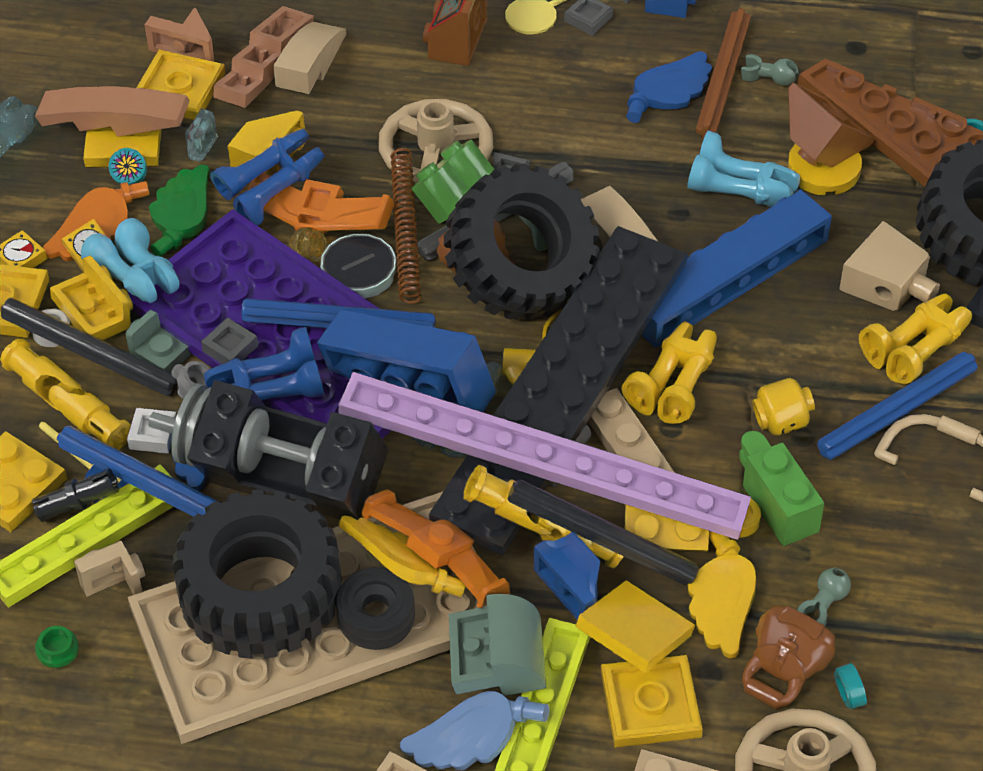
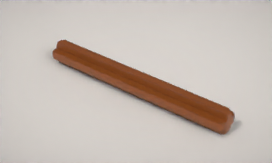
[696,8,751,139]

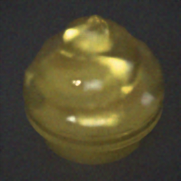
[287,227,327,264]

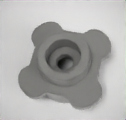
[171,361,210,399]

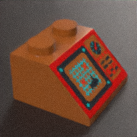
[423,0,488,66]

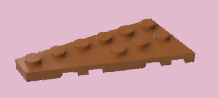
[798,58,983,187]

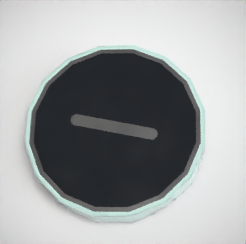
[320,234,397,299]

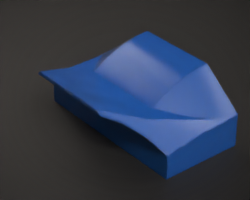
[534,532,600,620]

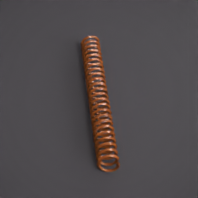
[390,148,422,304]

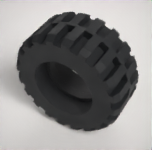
[916,139,983,286]
[443,164,599,320]
[173,490,342,659]

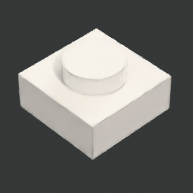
[127,408,177,454]

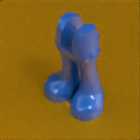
[210,129,324,226]
[204,327,324,401]

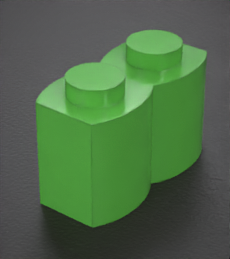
[411,140,494,224]

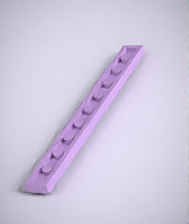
[339,372,751,540]

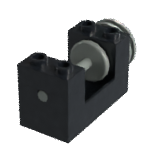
[148,380,389,520]

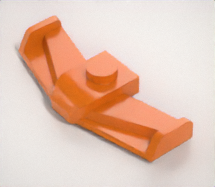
[247,173,394,236]
[362,489,510,608]

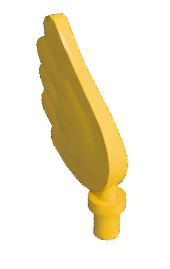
[338,516,465,598]
[688,532,756,659]

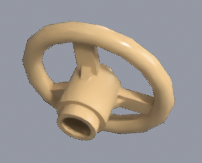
[379,99,493,183]
[735,708,876,771]

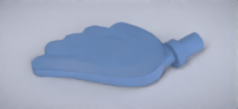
[400,691,549,770]

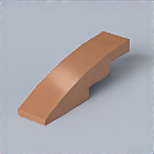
[213,6,314,108]
[35,86,190,137]

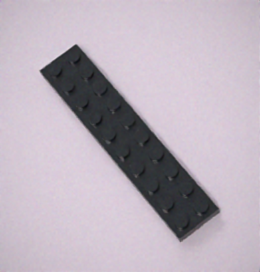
[429,226,687,556]

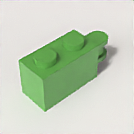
[739,431,824,546]

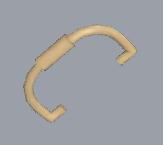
[874,414,983,502]

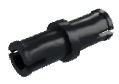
[32,468,119,522]

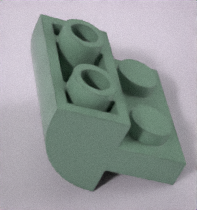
[449,594,546,696]

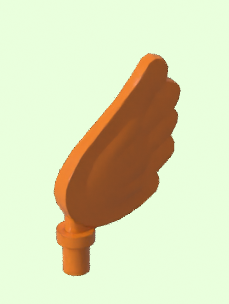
[43,181,149,262]

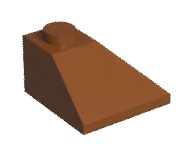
[788,82,875,167]

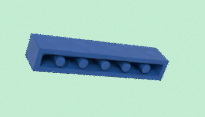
[642,190,832,348]

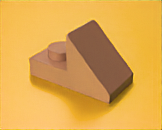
[144,8,215,62]

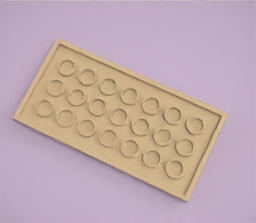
[127,492,486,744]

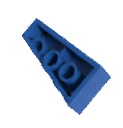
[317,310,496,413]

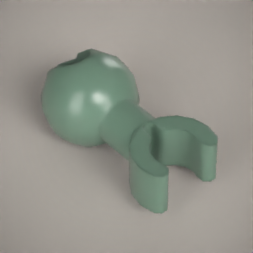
[741,54,799,86]
[797,567,851,627]

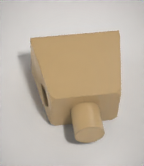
[840,221,940,311]

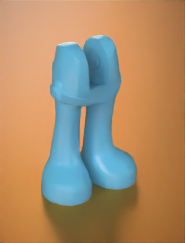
[687,131,800,207]
[81,218,179,303]

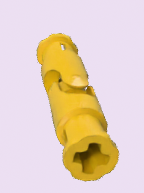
[0,338,131,450]
[463,465,624,568]

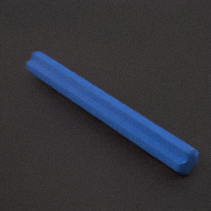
[241,298,436,328]
[817,352,978,460]
[57,426,221,517]

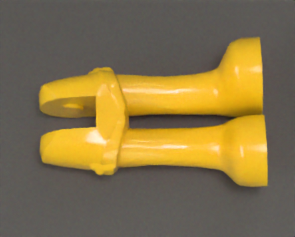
[859,293,972,384]
[622,321,717,424]

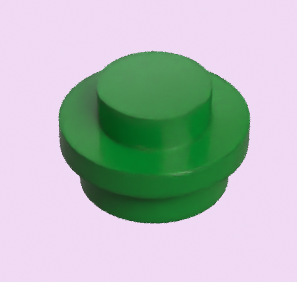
[35,625,79,668]

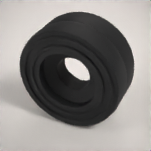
[336,567,415,650]

